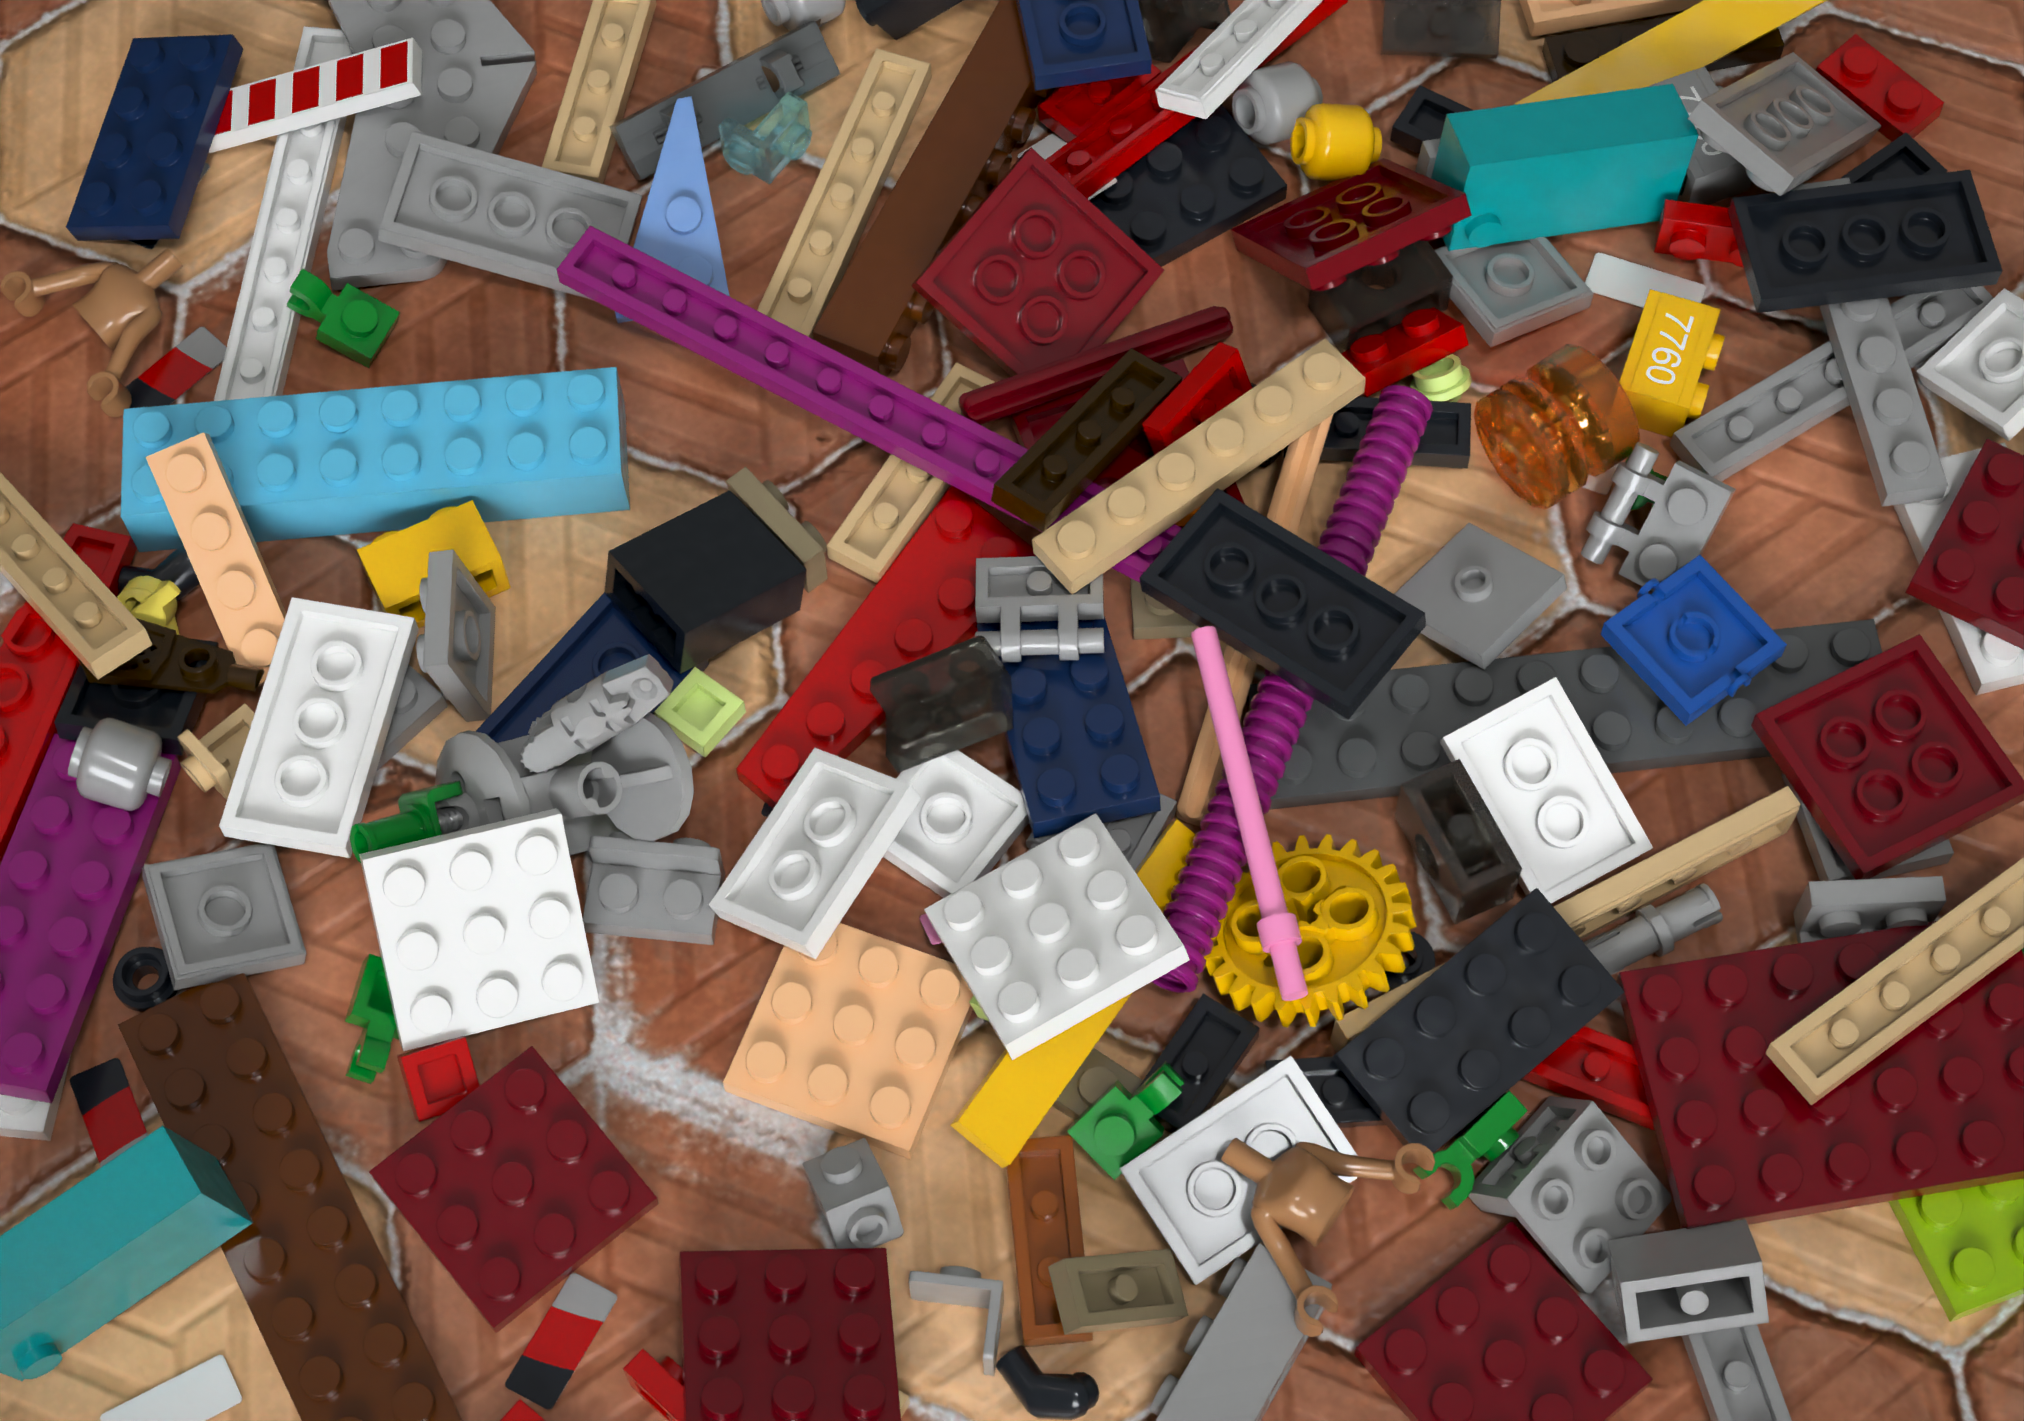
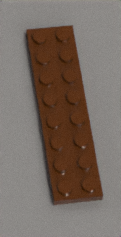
[118,973,463,1421]

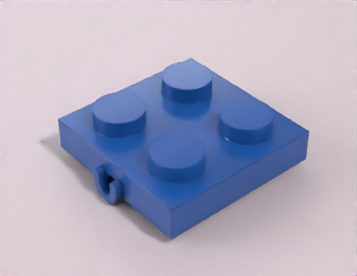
[1600,555,1787,726]

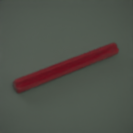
[958,306,1233,425]

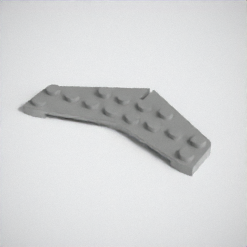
[327,0,537,290]

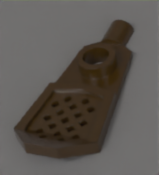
[75,618,264,694]

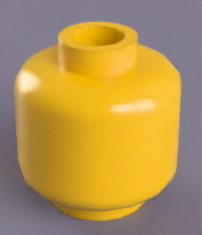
[1290,103,1382,181]

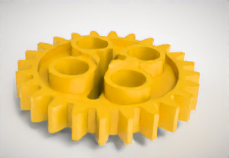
[1204,834,1417,1028]

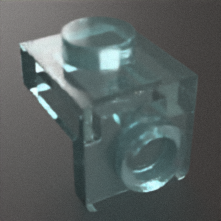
[718,91,812,184]

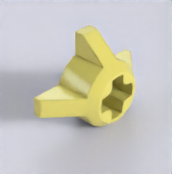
[117,576,181,635]

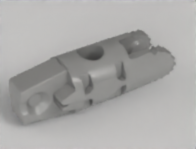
[520,654,674,773]

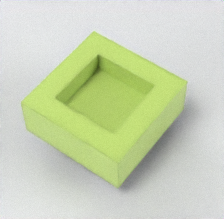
[654,667,746,758]

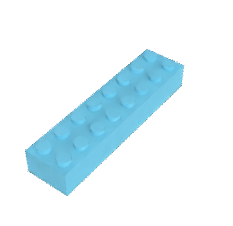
[121,367,630,552]

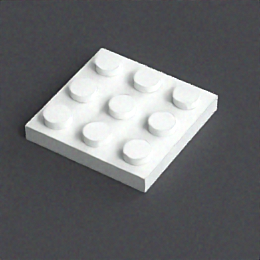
[359,808,599,1051]
[924,813,1190,1060]

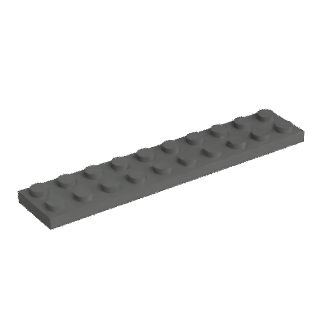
[1247,619,1882,810]

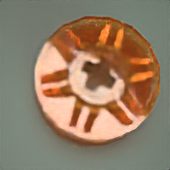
[1474,344,1640,510]

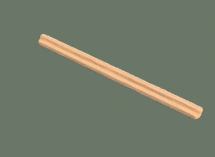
[1176,414,1333,826]

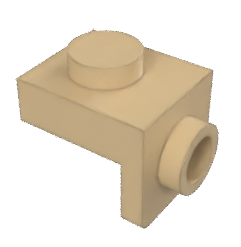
[177,703,255,800]

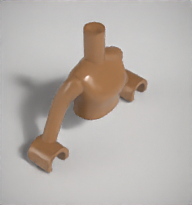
[1,248,183,417]
[1221,1138,1435,1337]

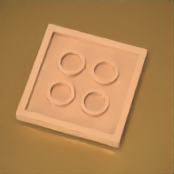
[723,923,974,1159]

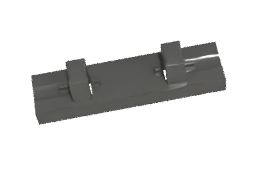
[609,21,840,180]

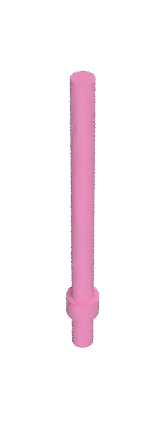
[1191,626,1308,1001]

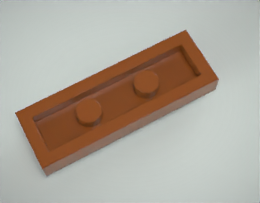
[1006,1135,1093,1347]

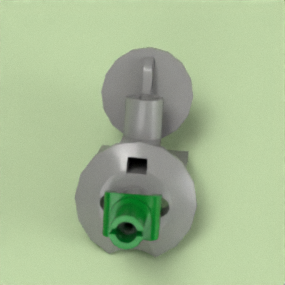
[350,712,694,863]

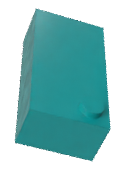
[1431,84,1699,251]
[0,1126,253,1381]

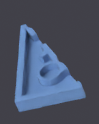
[615,96,730,323]

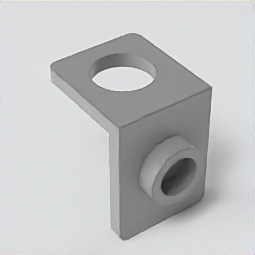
[908,1266,1004,1376]

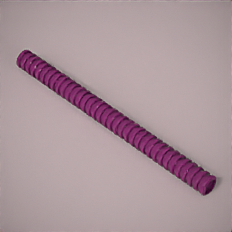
[1152,385,1433,993]

